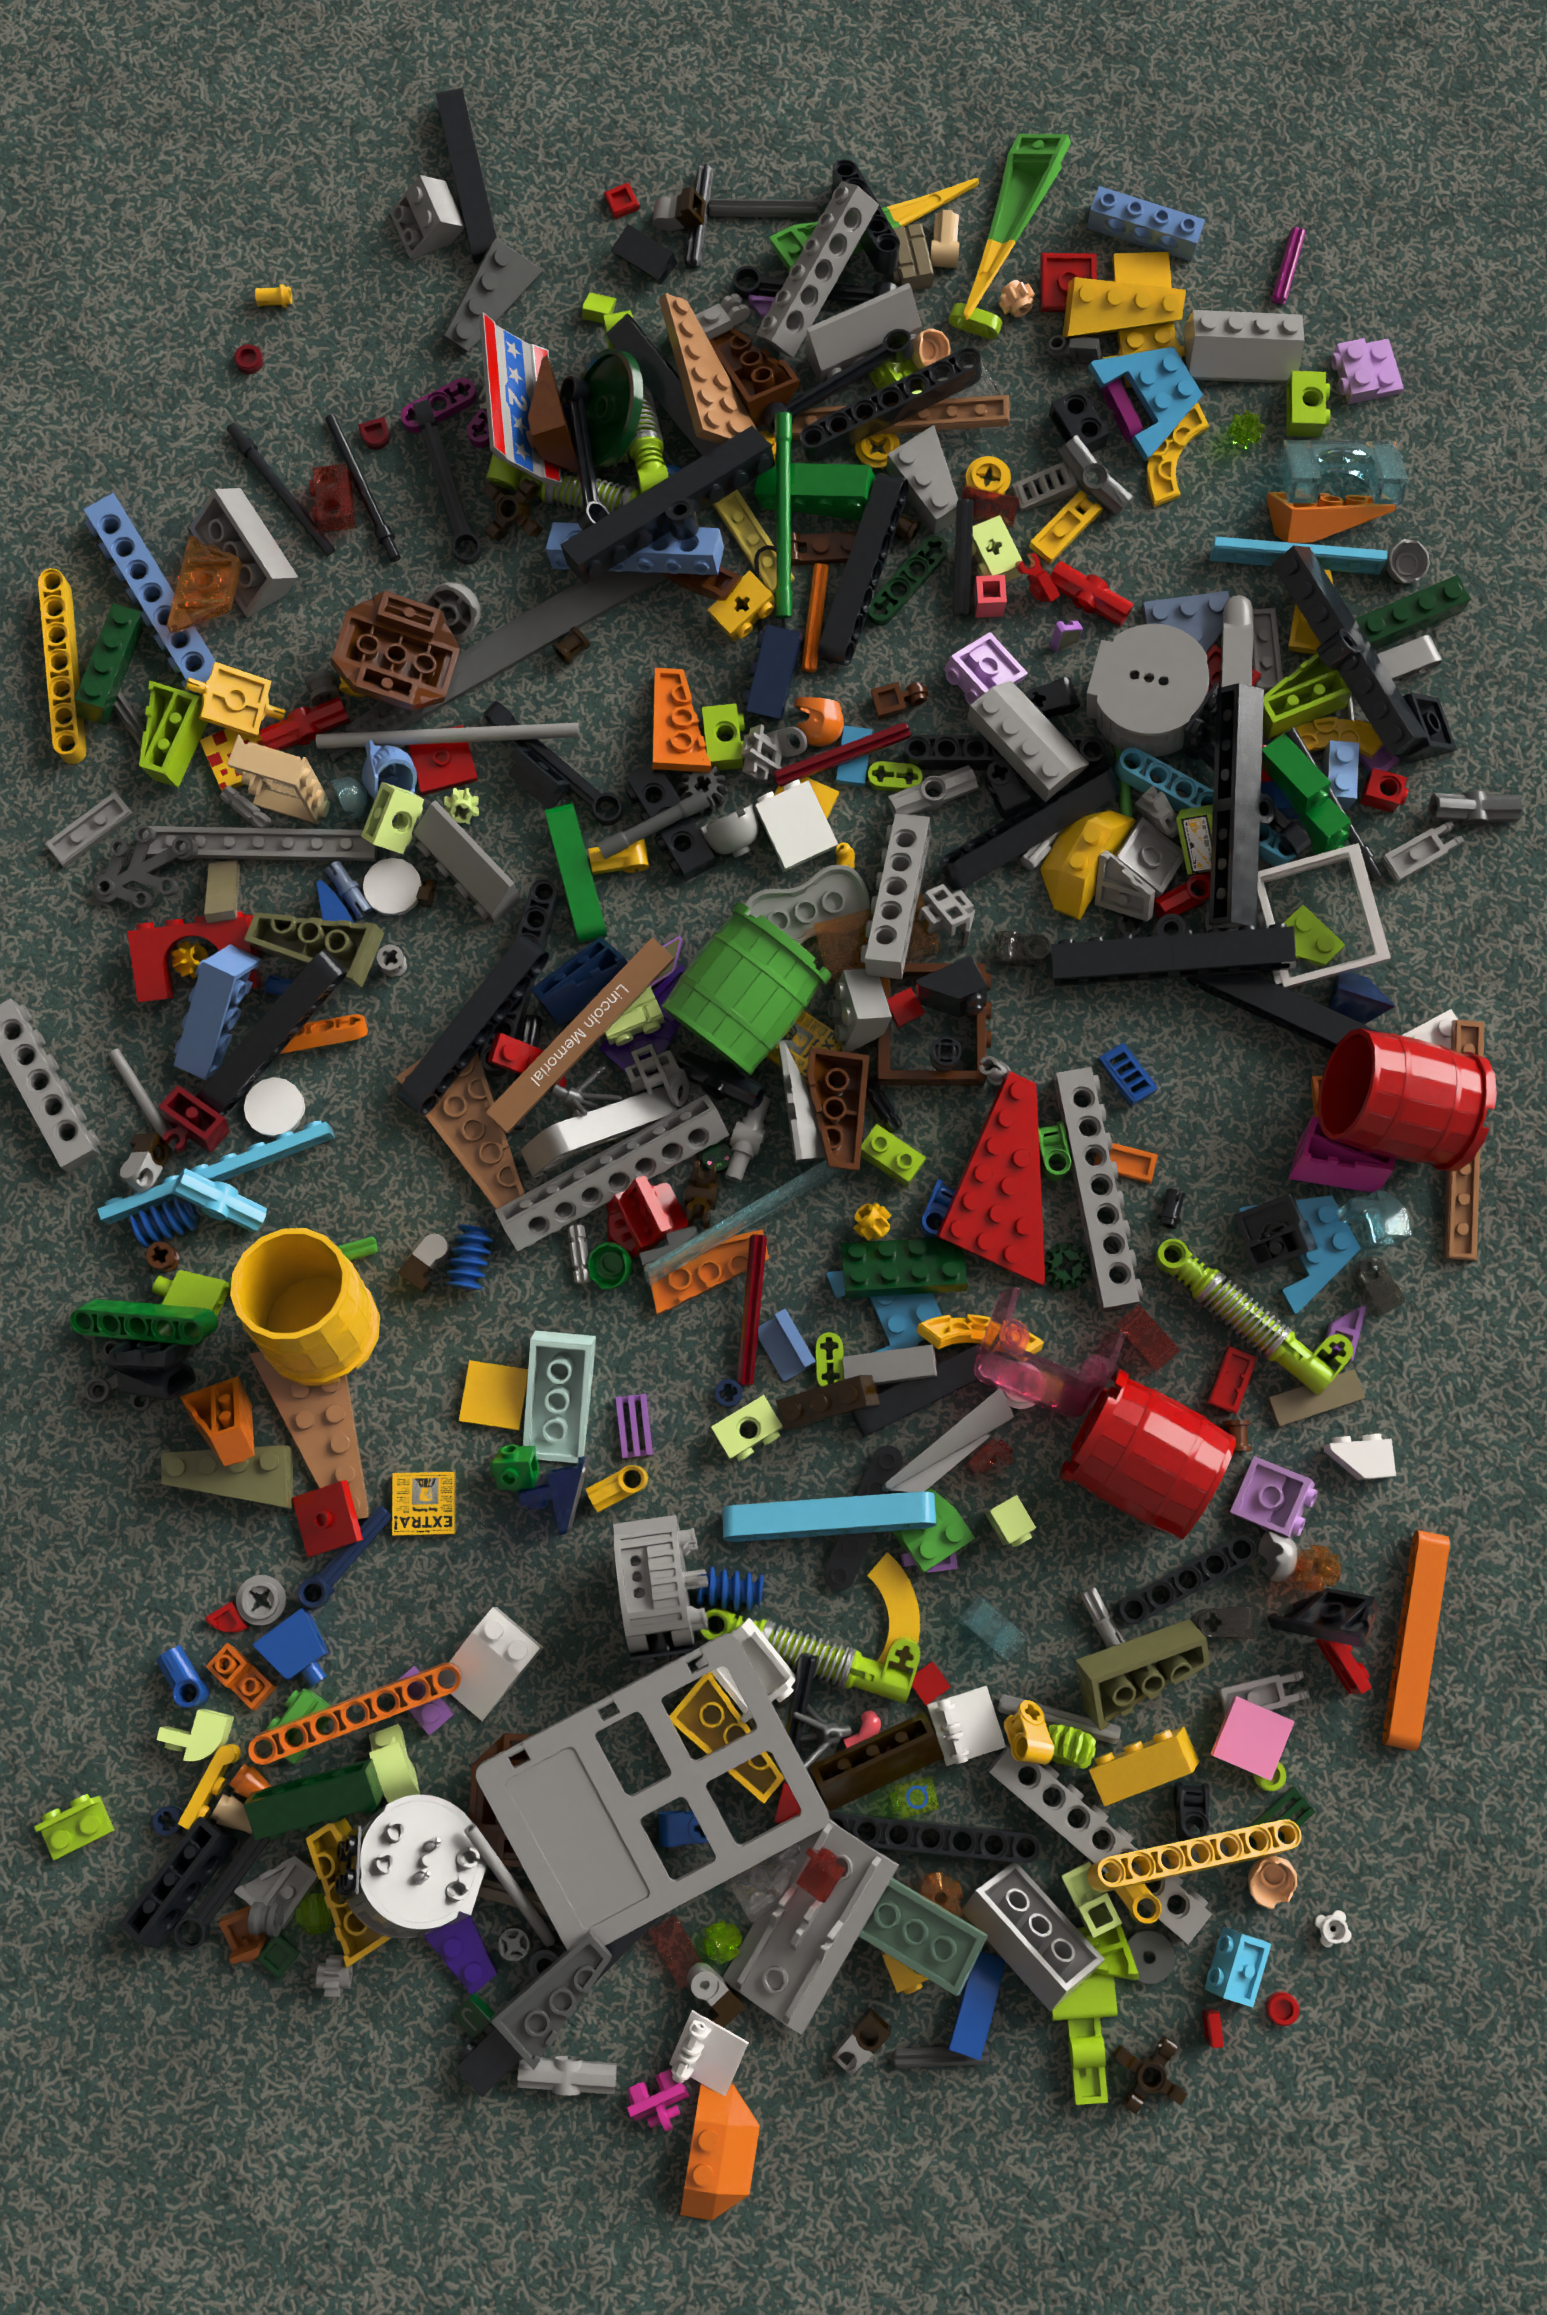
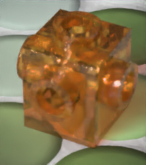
[1293,1545,1341,1592]
[917,1870,964,1917]

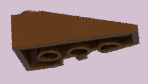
[709,328,800,427]
[526,356,578,472]
[807,1047,869,1172]

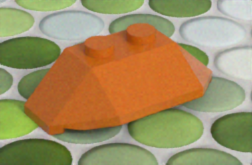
[680,2083,760,2220]

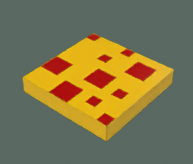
[200,728,265,791]

